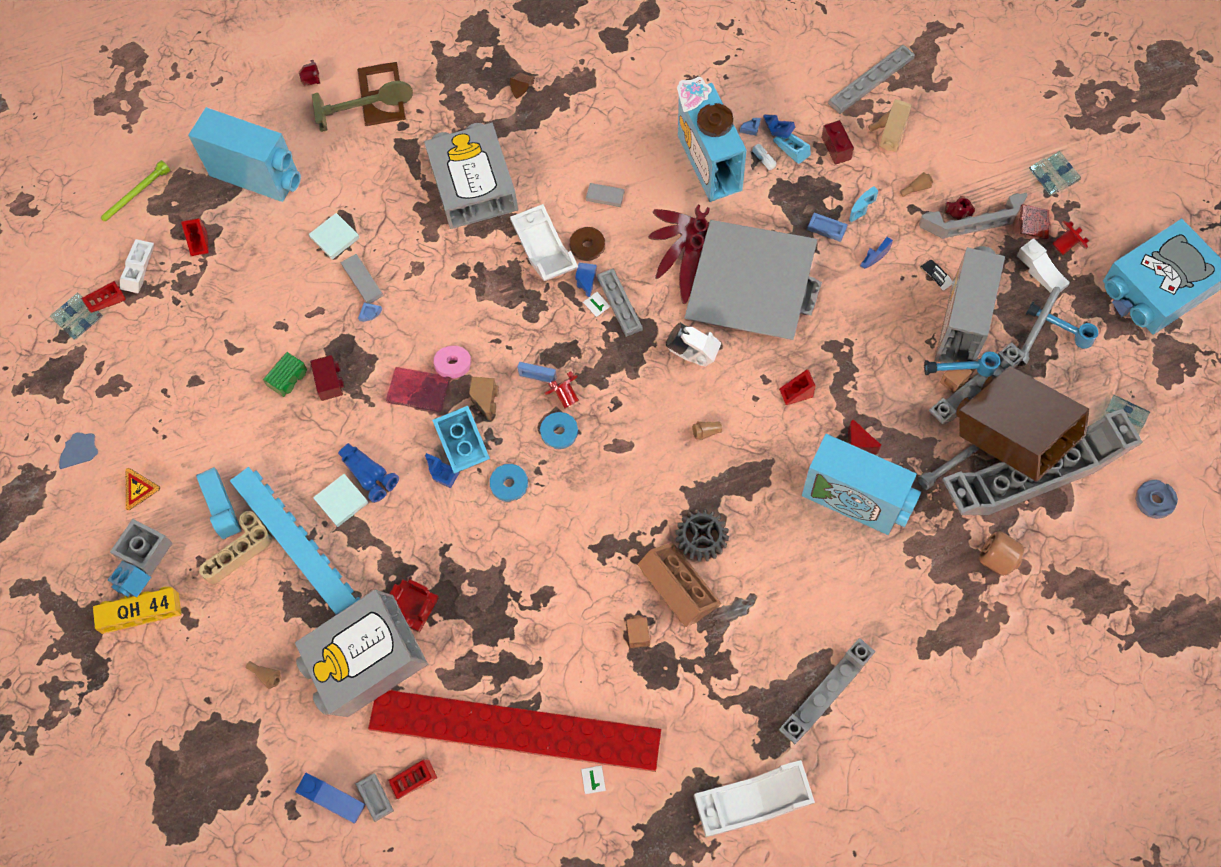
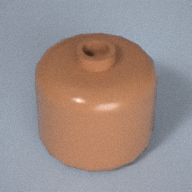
[979,531,1024,576]

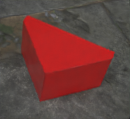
[181,218,209,256]
[779,370,816,405]
[848,419,882,455]

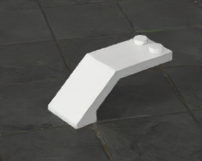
[510,204,578,281]
[694,760,815,837]

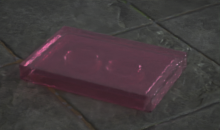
[386,367,450,412]

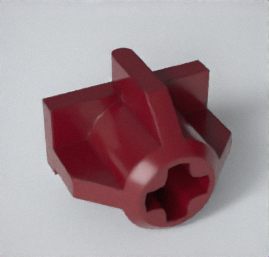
[299,60,320,86]
[945,196,975,220]

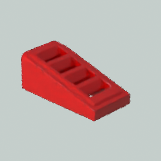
[81,281,126,313]
[388,759,437,799]

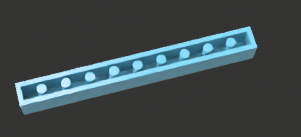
[230,467,360,615]

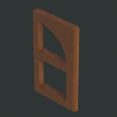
[357,62,406,126]

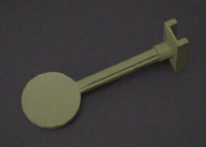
[312,81,413,132]

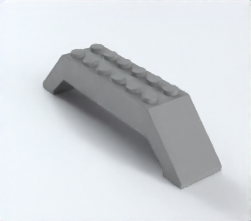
[943,408,1143,515]

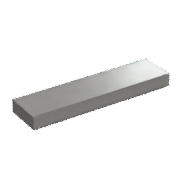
[597,268,643,337]

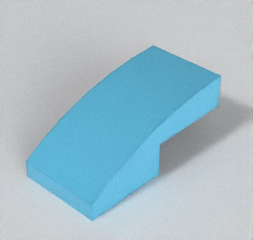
[849,186,878,222]

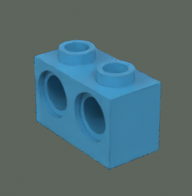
[108,561,152,597]

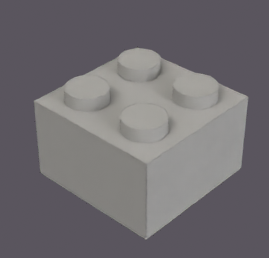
[110,519,172,576]

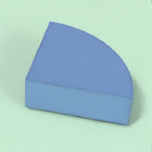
[740,118,761,136]
[1112,298,1133,317]
[358,303,382,322]

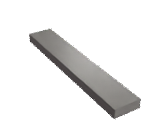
[828,45,915,114]

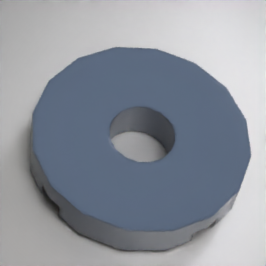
[1135,480,1178,519]

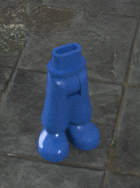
[338,443,399,503]

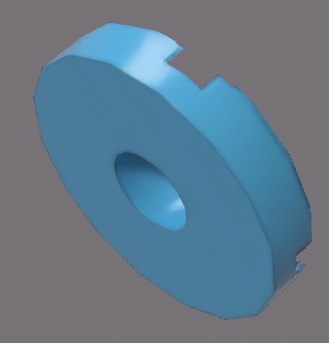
[540,412,578,449]
[490,464,528,502]

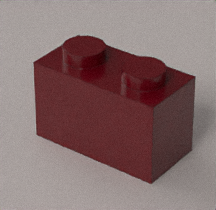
[821,120,854,165]
[310,355,345,401]

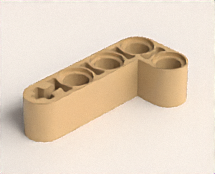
[199,511,272,584]

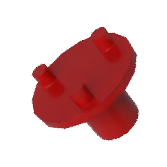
[1052,220,1089,255]
[544,371,579,408]

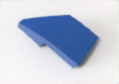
[763,115,796,138]
[860,237,893,269]
[575,262,597,297]
[425,453,460,488]

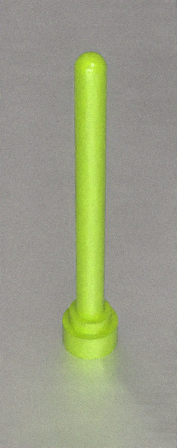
[101,160,171,221]

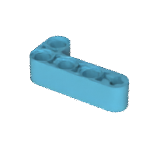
[196,467,241,540]

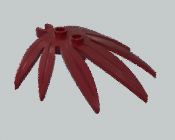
[648,204,710,304]

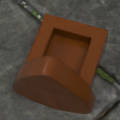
[510,73,535,99]

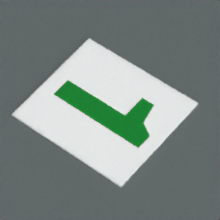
[583,292,611,317]
[581,765,606,794]

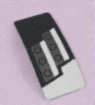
[920,260,953,290]

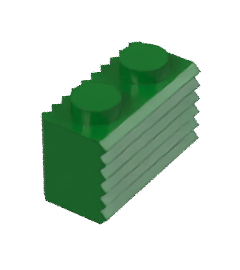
[263,352,307,397]

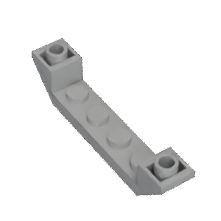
[919,193,1027,239]
[929,342,1025,424]
[779,638,876,744]

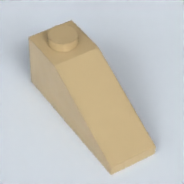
[879,99,912,152]

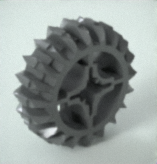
[676,509,729,562]

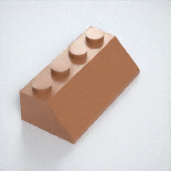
[637,543,721,627]

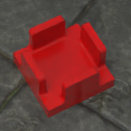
[390,579,439,633]

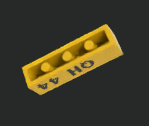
[93,586,182,634]

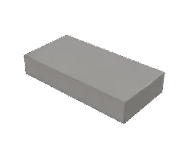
[586,183,625,207]
[356,773,394,822]

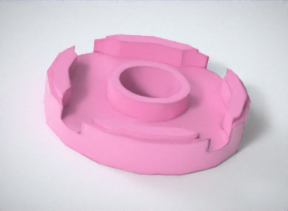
[434,346,471,378]

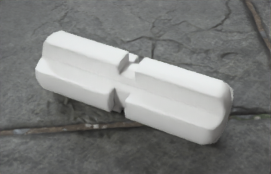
[752,144,776,170]

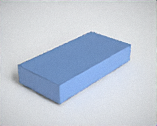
[807,213,848,242]
[517,362,557,383]

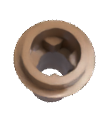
[692,421,722,440]

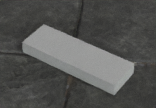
[341,254,383,304]

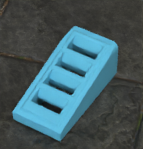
[773,133,811,164]

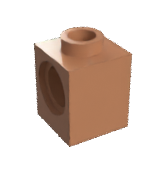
[940,360,973,394]
[626,615,650,648]

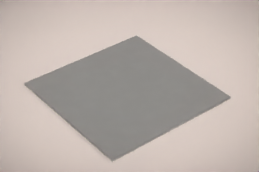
[684,220,818,340]

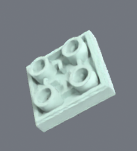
[309,213,360,260]
[313,474,368,527]

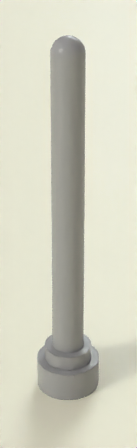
[1018,286,1061,366]
[918,444,980,490]

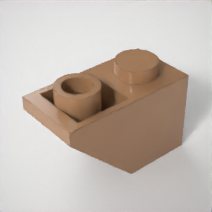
[469,376,499,420]

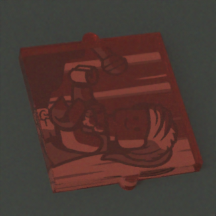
[1019,204,1051,239]

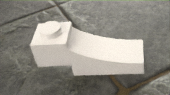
[1017,238,1070,293]
[120,239,154,293]

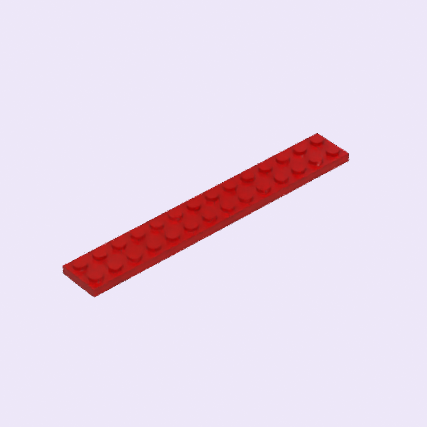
[368,690,662,772]

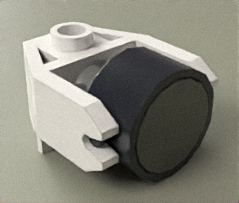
[666,322,721,367]

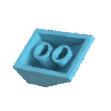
[432,406,490,474]

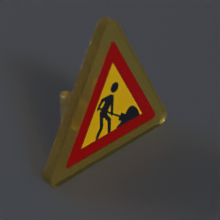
[125,468,160,510]

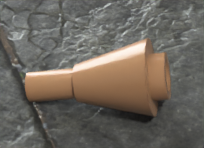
[868,110,891,132]
[900,172,933,197]
[246,661,281,689]

